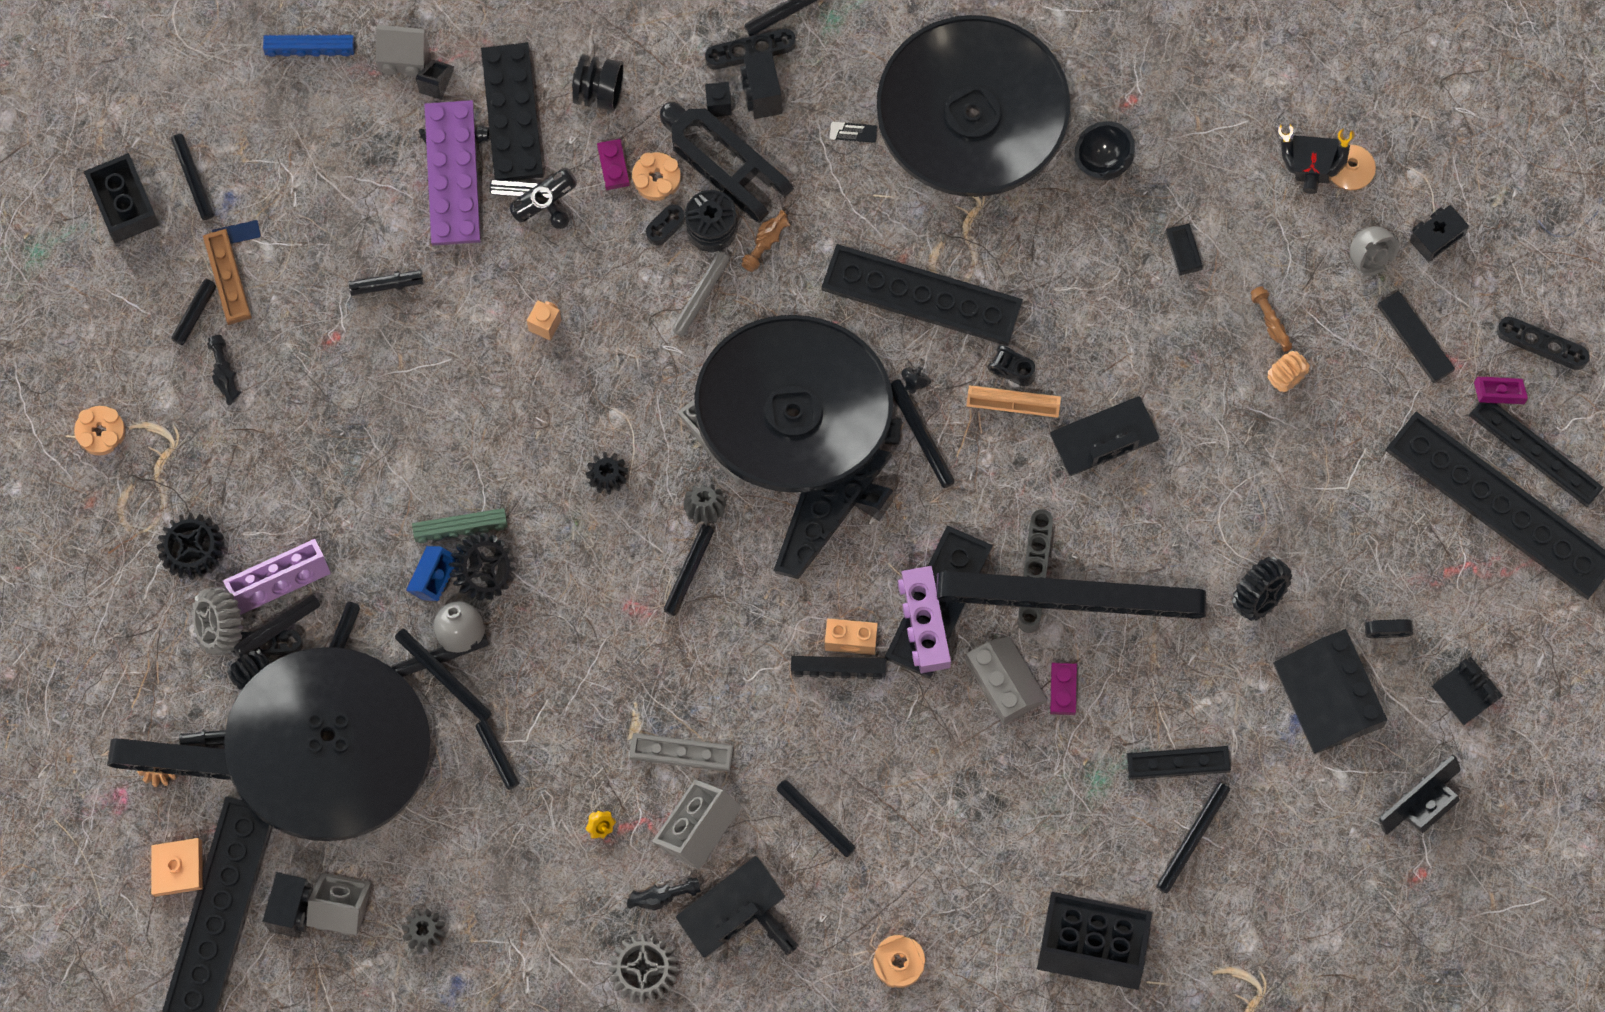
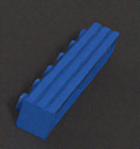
[263,35,355,57]

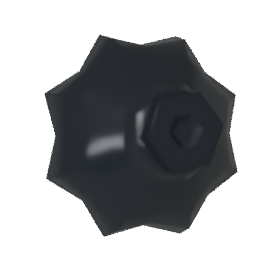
[901,366,931,393]

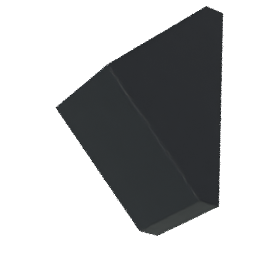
[416,59,454,100]
[855,483,893,521]

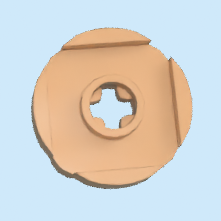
[632,152,681,201]
[74,406,125,456]
[873,935,925,988]

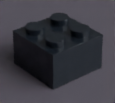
[740,51,782,120]
[262,872,313,939]

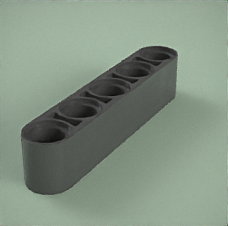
[1018,509,1053,633]

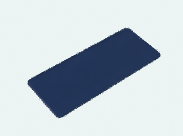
[212,220,261,244]

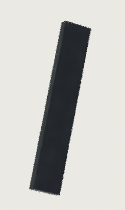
[1469,402,1604,507]

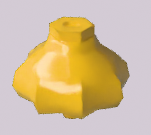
[586,811,616,839]

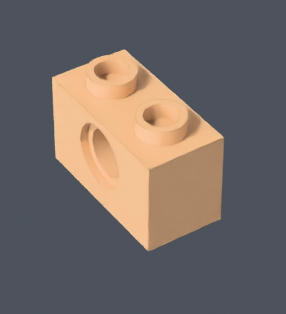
[825,618,878,655]

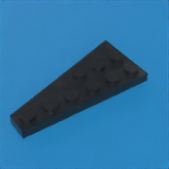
[774,450,892,579]

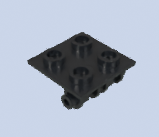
[1431,657,1503,726]

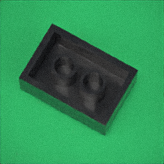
[83,153,160,244]

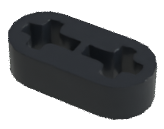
[646,204,685,246]
[1365,619,1413,639]

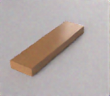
[203,229,252,325]

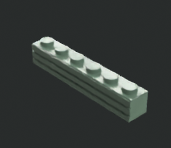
[412,508,508,543]

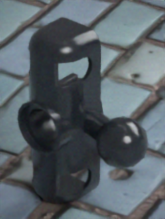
[509,168,577,229]

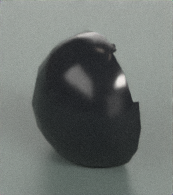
[1074,121,1135,181]

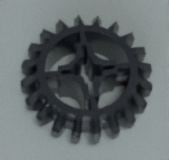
[157,513,225,580]
[448,533,516,601]
[1232,556,1293,621]

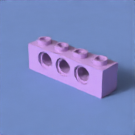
[223,539,331,615]
[898,566,951,674]

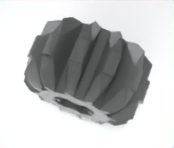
[683,483,726,526]
[402,909,446,953]

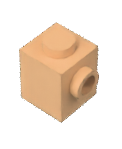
[527,300,562,341]

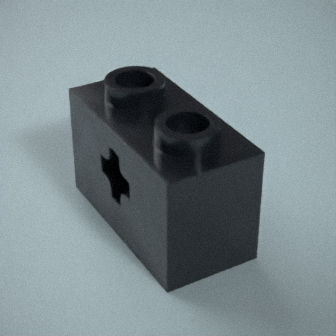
[1410,204,1469,263]

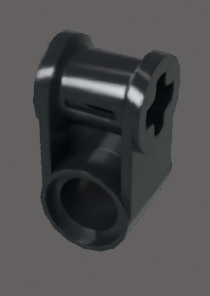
[987,345,1036,387]

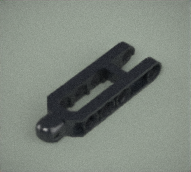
[660,102,794,223]

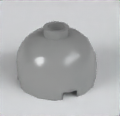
[1349,226,1400,276]
[434,601,485,653]

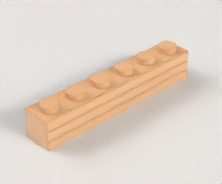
[966,385,1061,418]

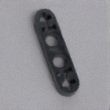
[705,29,796,70]
[1496,316,1590,370]

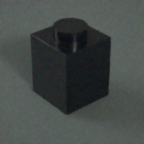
[705,82,732,117]

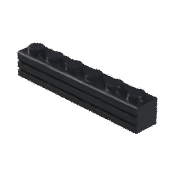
[791,655,886,680]

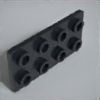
[1050,396,1159,476]
[676,856,785,958]

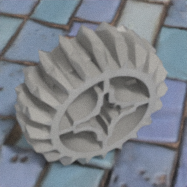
[191,587,243,655]
[608,934,678,1005]

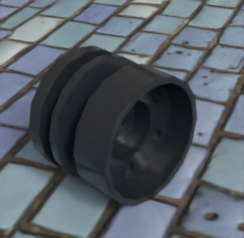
[572,54,624,111]
[685,189,737,253]

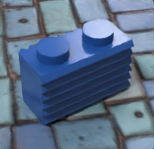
[406,546,455,601]

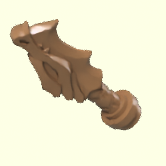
[741,210,791,272]
[1250,286,1292,352]

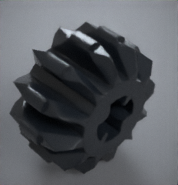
[586,451,628,495]
[227,649,270,690]

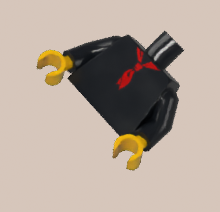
[1279,124,1355,194]

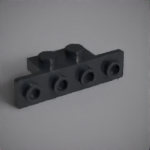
[1379,755,1461,835]

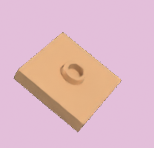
[151,838,203,897]

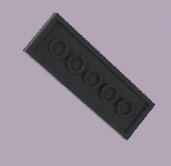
[481,42,543,181]
[885,525,993,679]

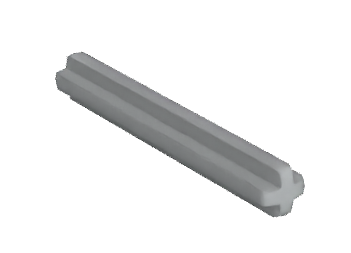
[672,251,729,336]

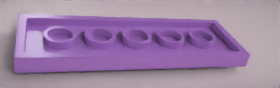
[425,100,481,246]

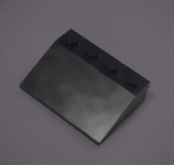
[1273,629,1388,754]
[1036,891,1152,990]

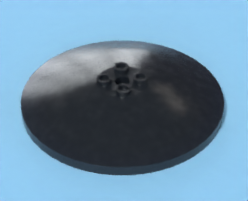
[877,15,1070,197]
[694,315,893,493]
[224,647,430,841]

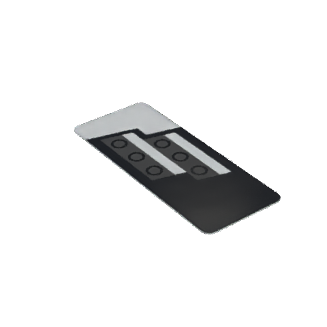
[830,122,877,143]

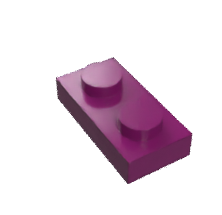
[597,139,630,190]
[1474,376,1528,405]
[1050,663,1077,715]

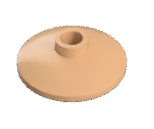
[1331,145,1376,190]

